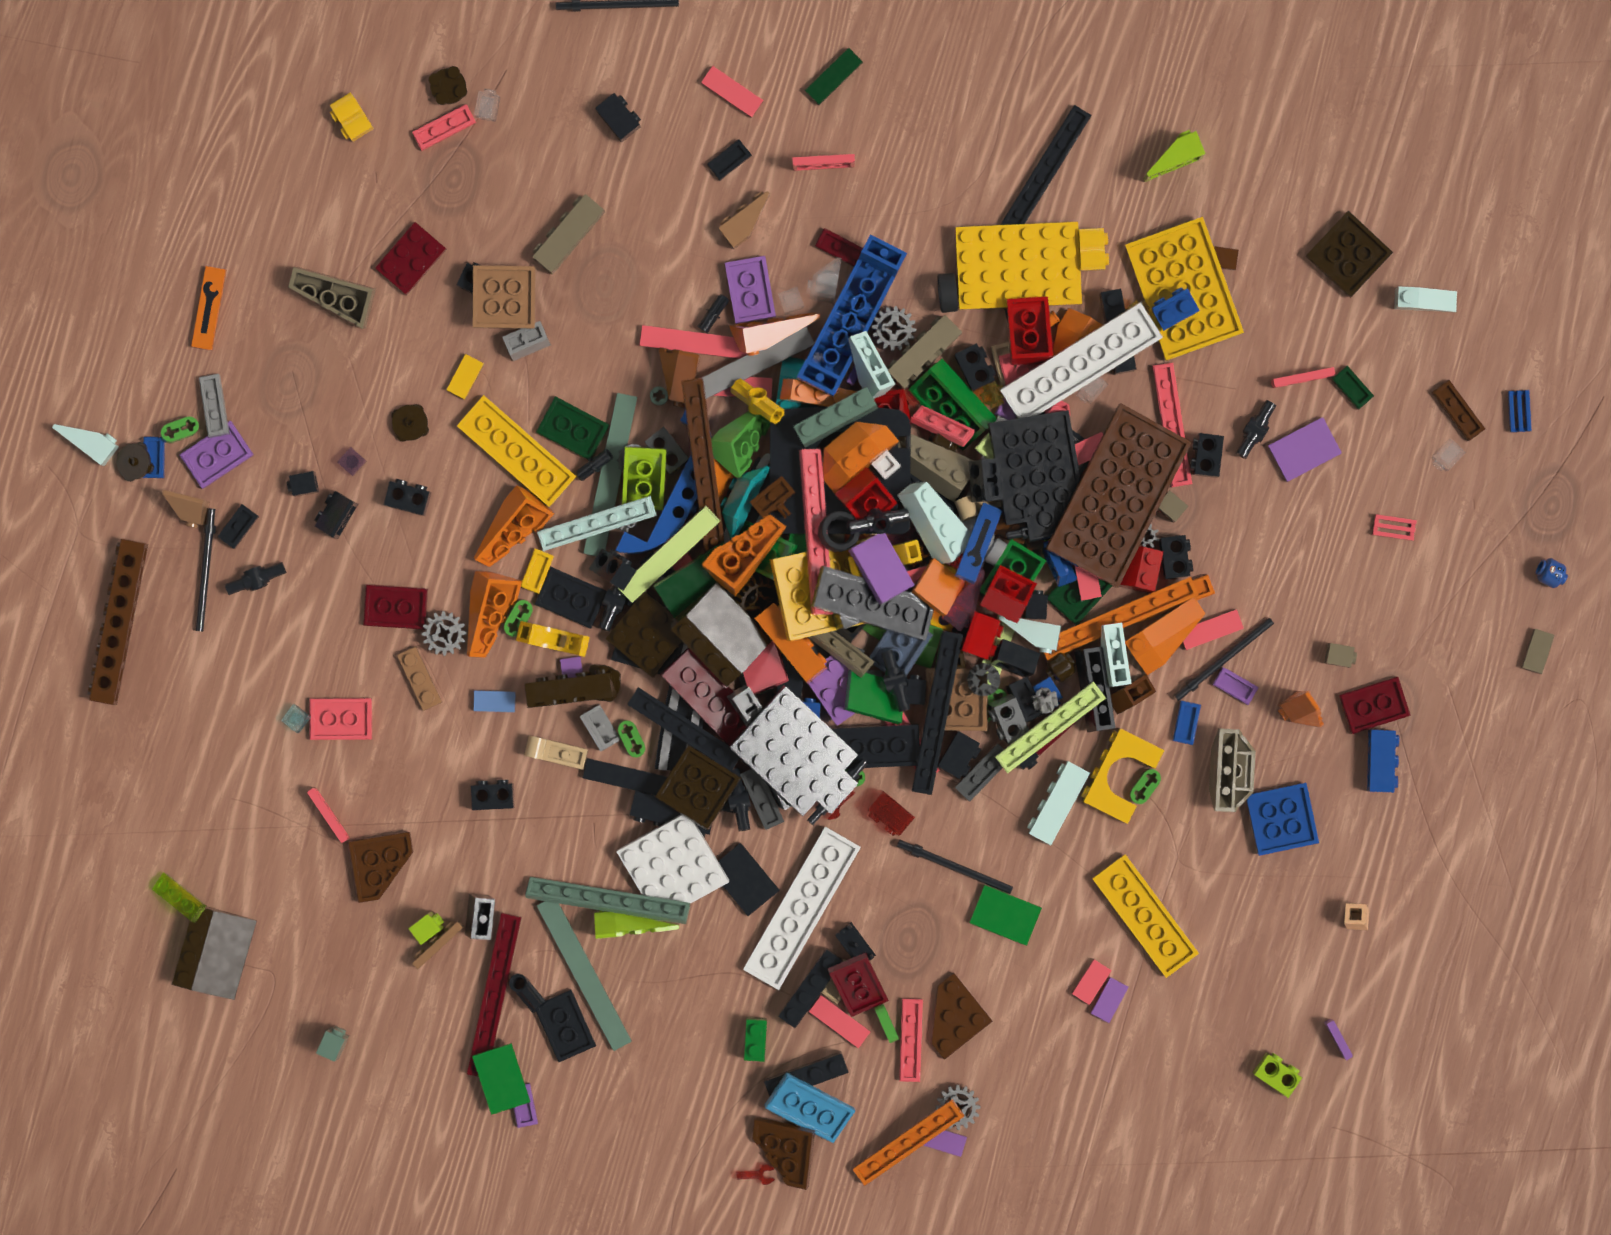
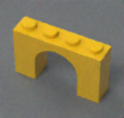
[1081,728,1165,824]

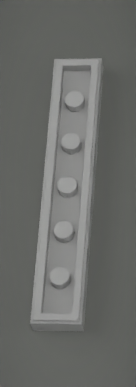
[702,326,815,399]

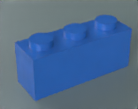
[1367,730,1399,792]

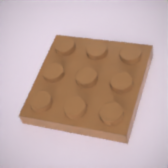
[473,265,535,329]
[926,668,988,731]

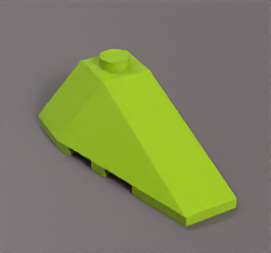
[594,910,680,939]

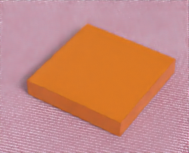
[912,558,965,616]

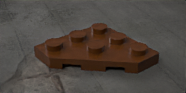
[349,832,414,903]
[932,973,993,1060]
[752,1117,815,1190]

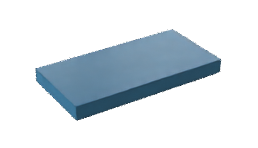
[764,1072,856,1143]

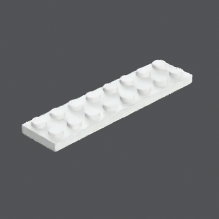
[1000,302,1163,418]
[743,827,861,990]

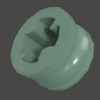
[650,387,668,405]

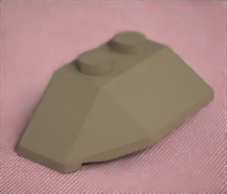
[1209,728,1256,812]

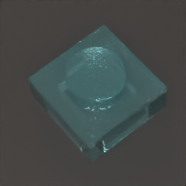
[281,704,311,733]

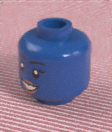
[1535,558,1568,588]

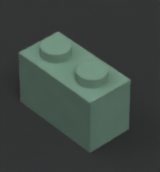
[316,1026,350,1062]

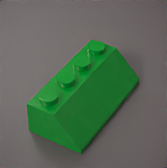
[908,359,997,451]

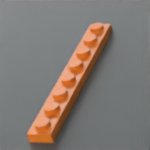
[1044,577,1199,660]

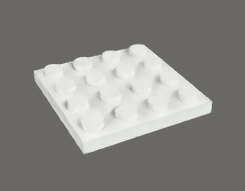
[616,815,729,904]

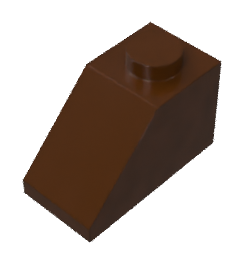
[1110,674,1156,715]

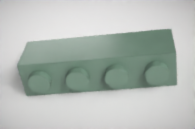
[794,387,878,448]

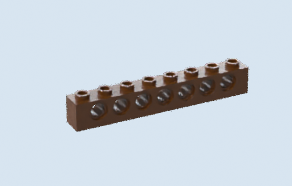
[87,539,149,705]

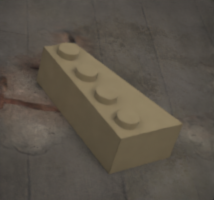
[288,267,376,329]
[887,315,962,391]
[898,434,975,502]

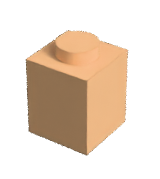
[1344,903,1369,930]

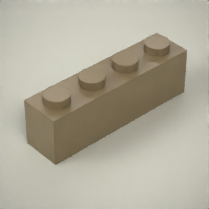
[533,194,605,275]

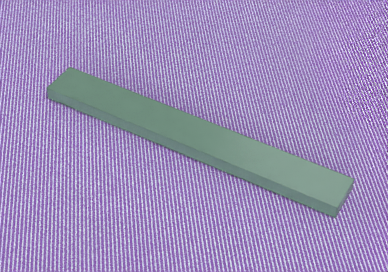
[584,393,638,556]
[525,877,691,924]
[537,901,632,1051]

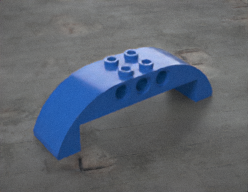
[797,234,907,397]
[616,411,712,554]

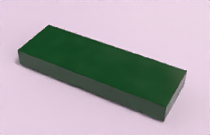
[805,48,863,106]

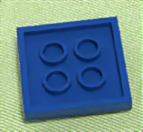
[1246,782,1319,856]

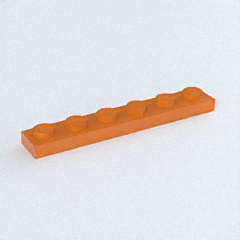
[853,1099,964,1186]

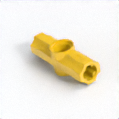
[731,378,784,424]

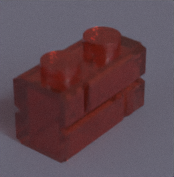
[867,791,915,836]

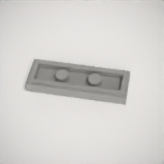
[199,374,230,438]

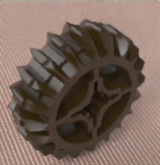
[732,572,780,626]

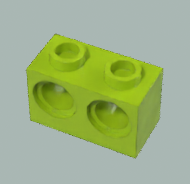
[409,911,444,945]
[1252,1053,1302,1098]

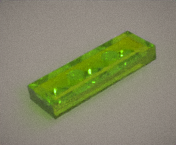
[152,872,206,923]

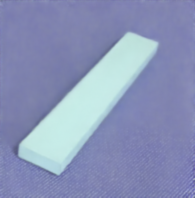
[537,496,657,551]

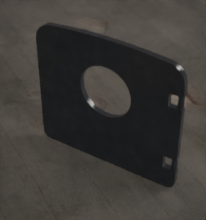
[769,406,911,534]

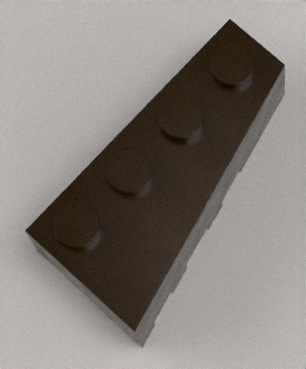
[524,669,617,708]

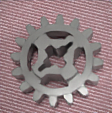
[872,306,916,351]
[422,611,466,656]
[936,1084,981,1130]

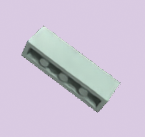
[1027,761,1090,845]

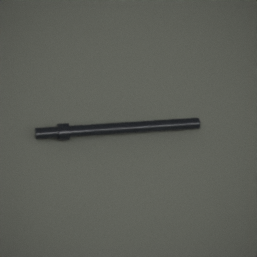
[556,0,679,12]
[195,508,216,632]
[1174,618,1274,701]
[896,839,1013,894]

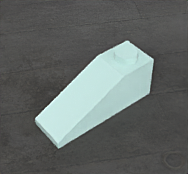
[1394,287,1457,312]
[848,331,895,399]
[52,424,119,466]
[999,615,1061,654]
[1101,623,1131,687]

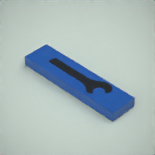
[955,502,1002,584]

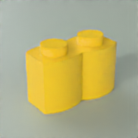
[330,92,374,142]
[1079,228,1109,271]

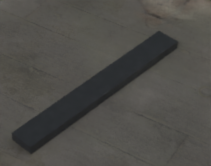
[1000,105,1092,225]
[911,630,963,795]
[583,758,733,813]

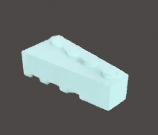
[898,482,971,564]

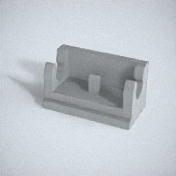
[503,321,551,361]
[580,705,621,752]

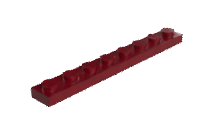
[467,913,522,1077]

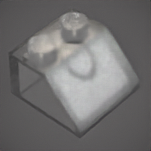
[807,257,841,303]

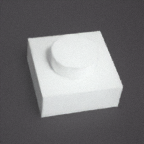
[871,450,901,480]

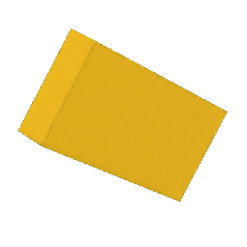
[447,354,484,400]
[521,549,554,594]

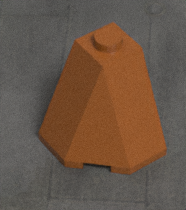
[659,347,700,408]

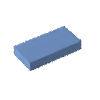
[474,691,516,712]

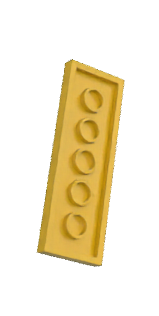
[457,395,576,507]
[1092,854,1199,978]

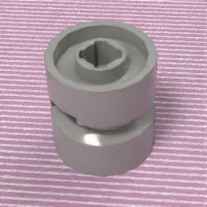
[984,537,1008,566]

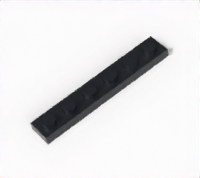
[627,687,740,771]

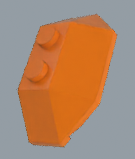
[823,422,899,494]

